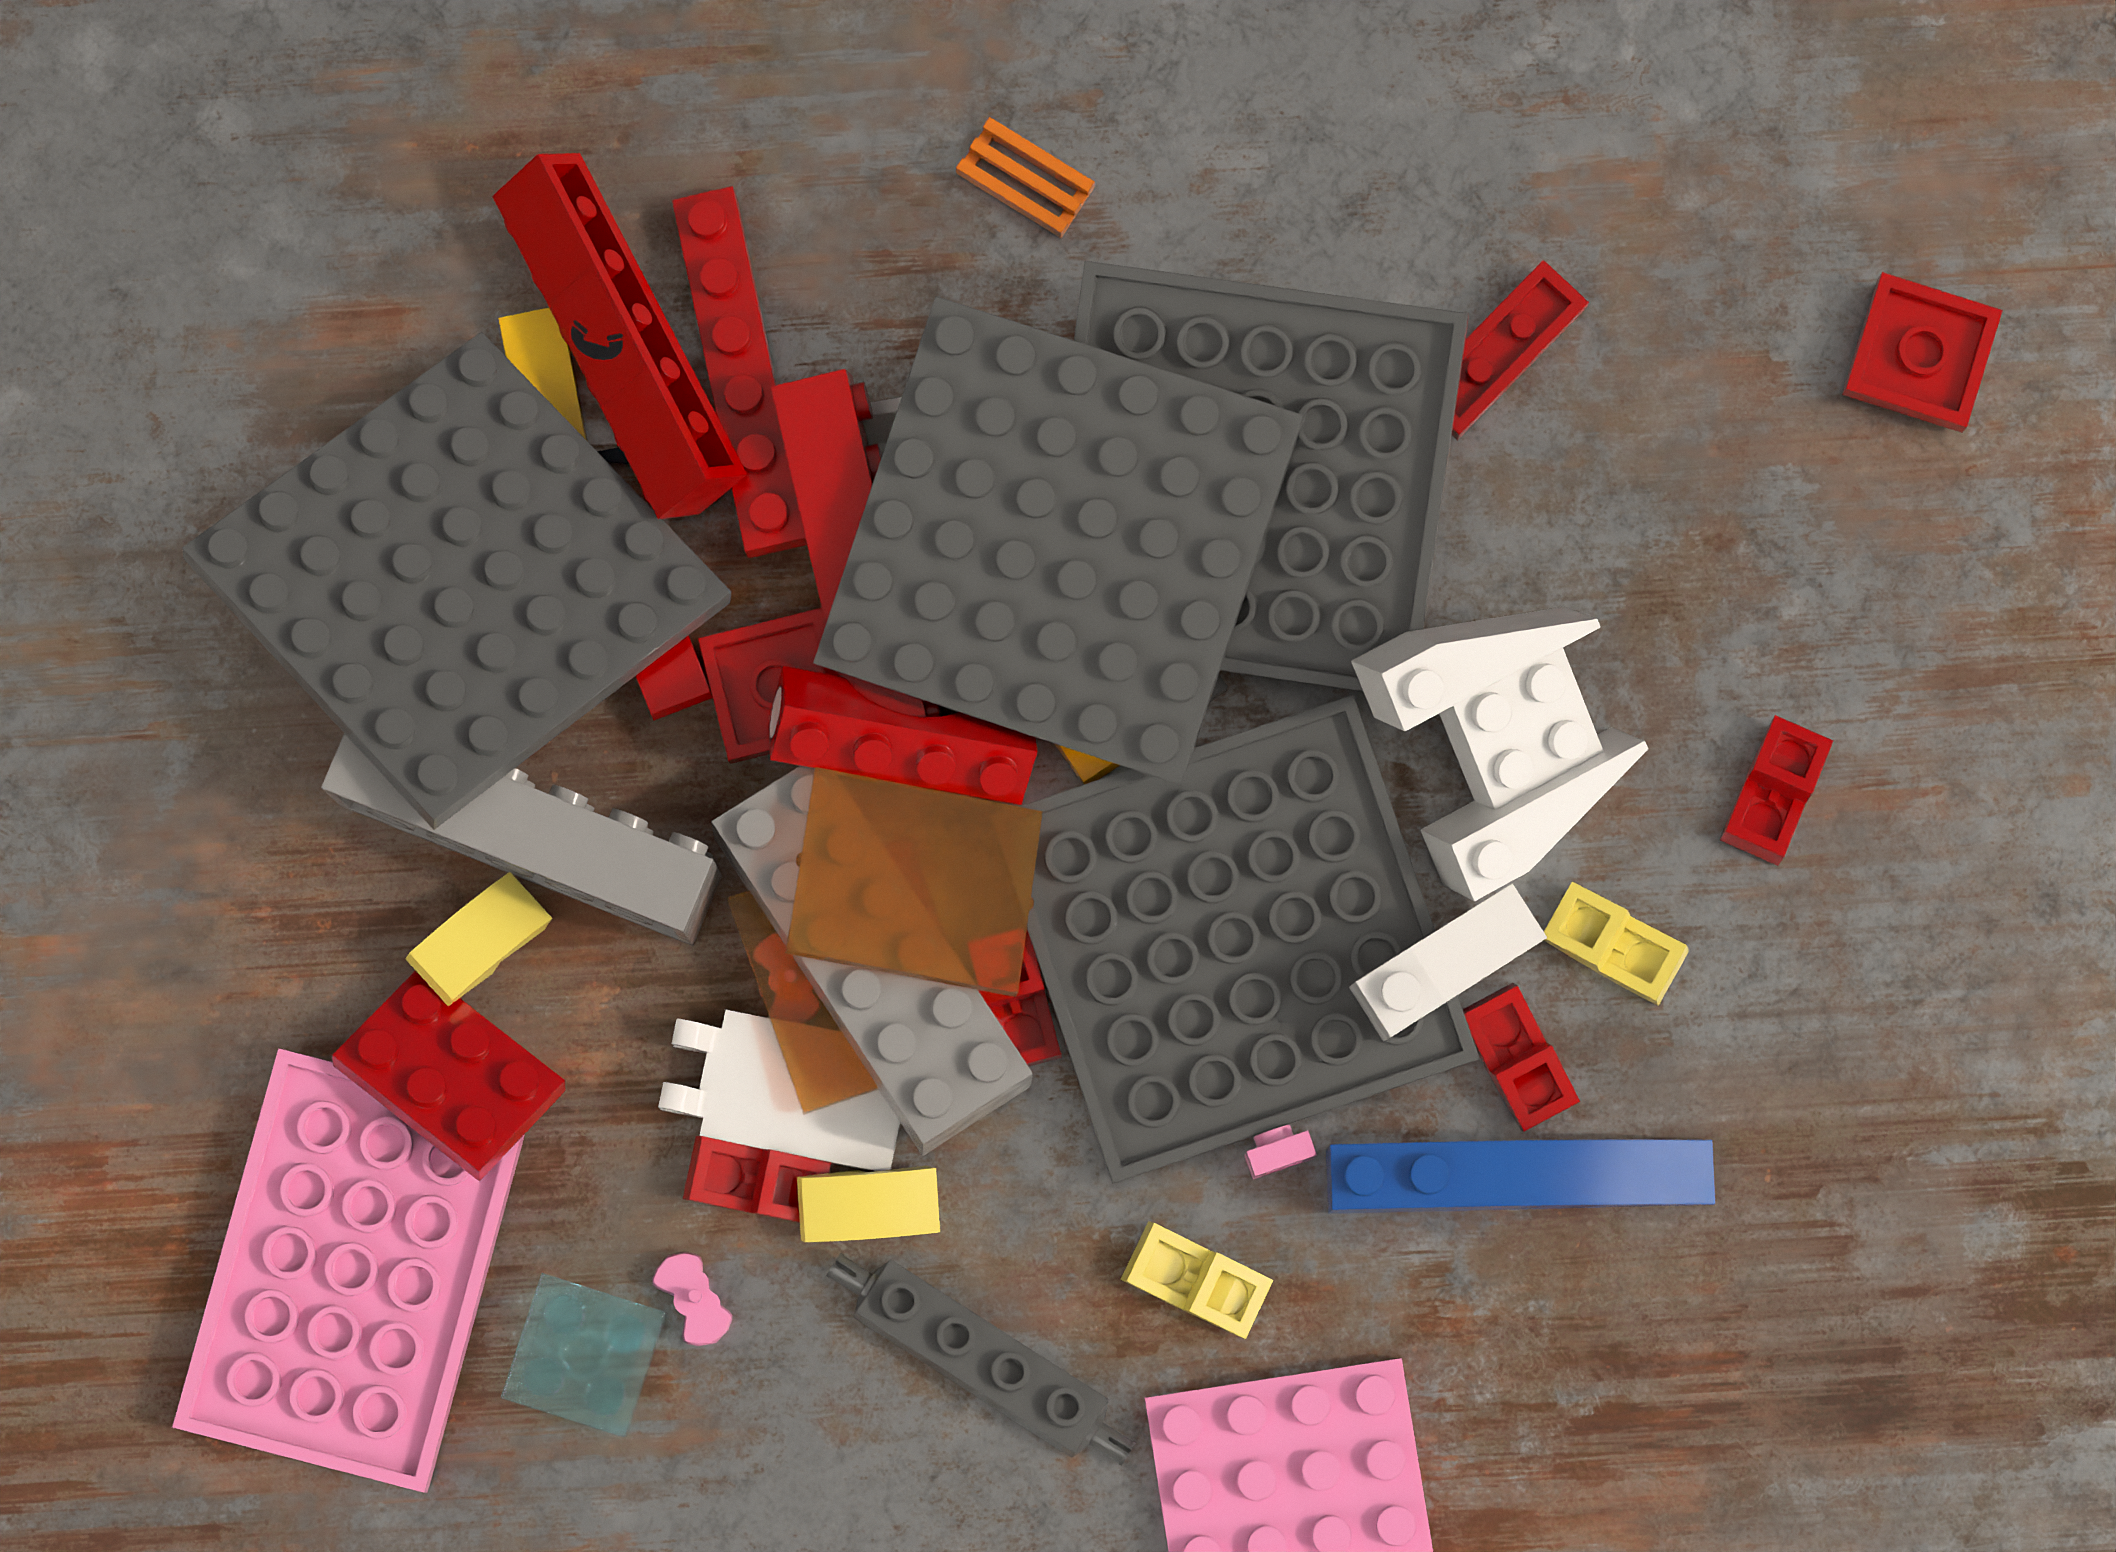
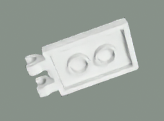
[658,1010,900,1172]

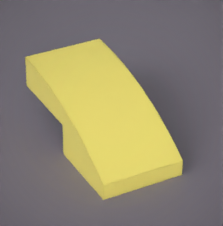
[406,872,552,1006]
[1544,882,1689,1006]
[797,1166,940,1242]
[1121,1221,1273,1339]

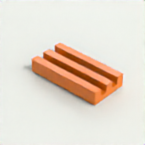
[956,117,1095,238]

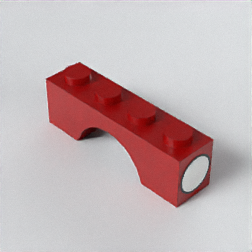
[768,666,1038,805]

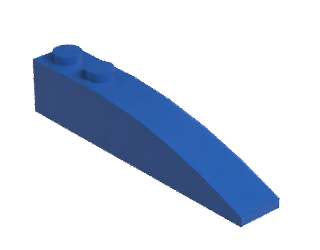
[1326,1140,1715,1214]

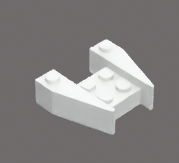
[1351,607,1648,901]

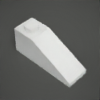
[1349,883,1547,1041]

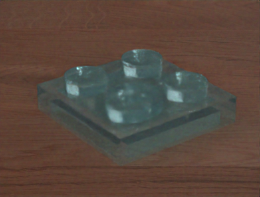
[501,1273,667,1438]

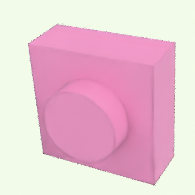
[1244,1124,1317,1180]

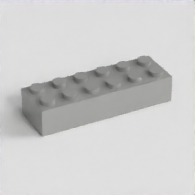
[321,733,722,946]
[711,766,1033,1156]

